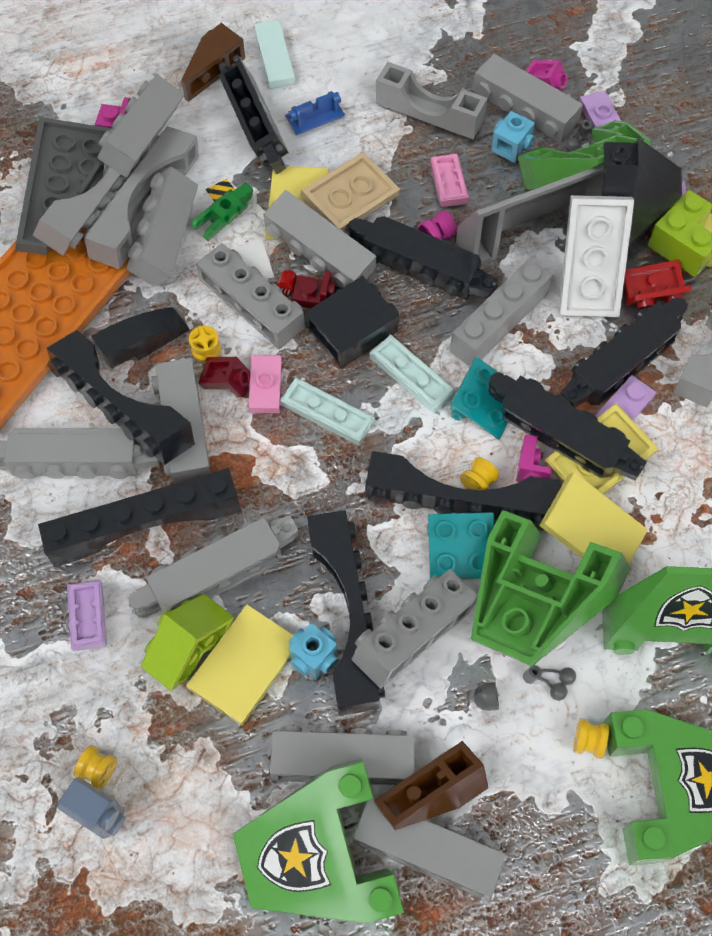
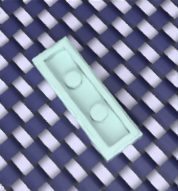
[254,20,295,89]
[369,335,456,414]
[280,377,375,446]

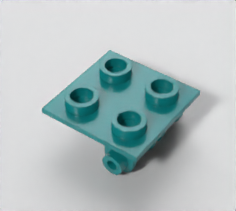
[450,356,508,440]
[427,513,494,579]

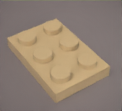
[300,152,401,232]

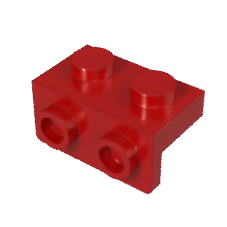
[623,260,692,309]

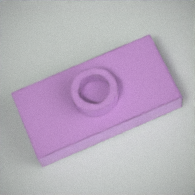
[579,91,621,129]
[67,580,107,651]

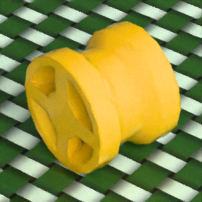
[189,325,221,363]
[459,457,500,490]
[573,718,609,759]
[73,745,117,790]

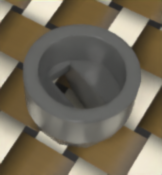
[474,682,499,711]

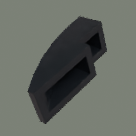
[91,307,189,369]

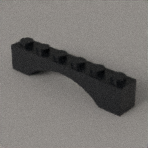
[47,330,195,465]
[365,451,563,530]
[38,468,241,567]
[307,510,385,716]

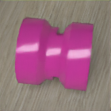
[418,210,457,240]

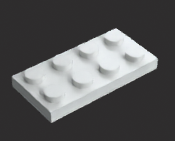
[559,195,634,317]

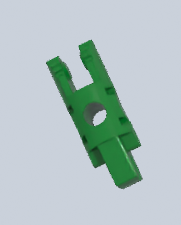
[190,182,253,241]

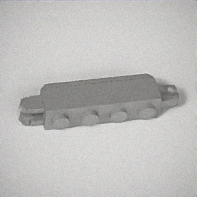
[0,428,160,479]
[128,515,299,618]

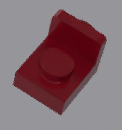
[291,271,336,309]
[198,356,250,397]

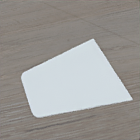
[234,237,275,278]

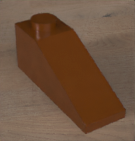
[181,23,245,102]
[374,740,489,830]

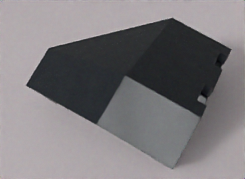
[601,137,682,251]

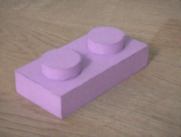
[595,375,657,421]

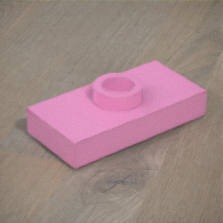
[430,154,469,207]
[249,355,282,413]

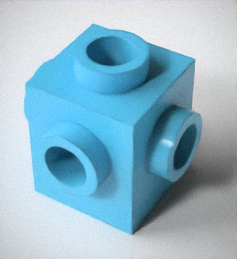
[491,111,535,163]
[288,623,338,681]

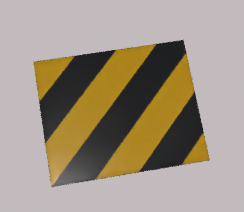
[205,179,235,202]

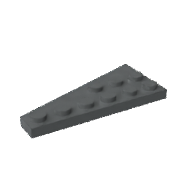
[16,117,111,255]

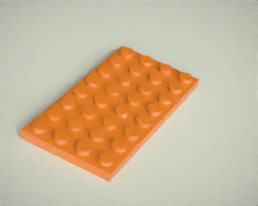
[0,228,131,430]

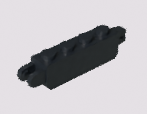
[219,54,289,174]
[349,216,498,300]
[560,297,688,407]
[488,372,647,481]

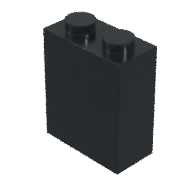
[305,276,400,369]

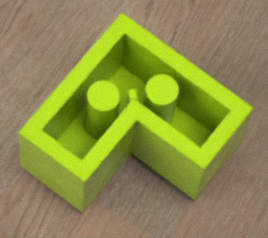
[648,189,712,277]
[140,594,234,691]

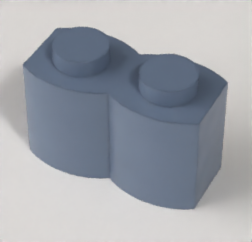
[58,777,126,839]

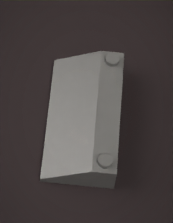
[456,164,604,265]

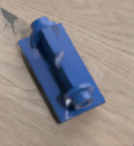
[285,91,345,135]

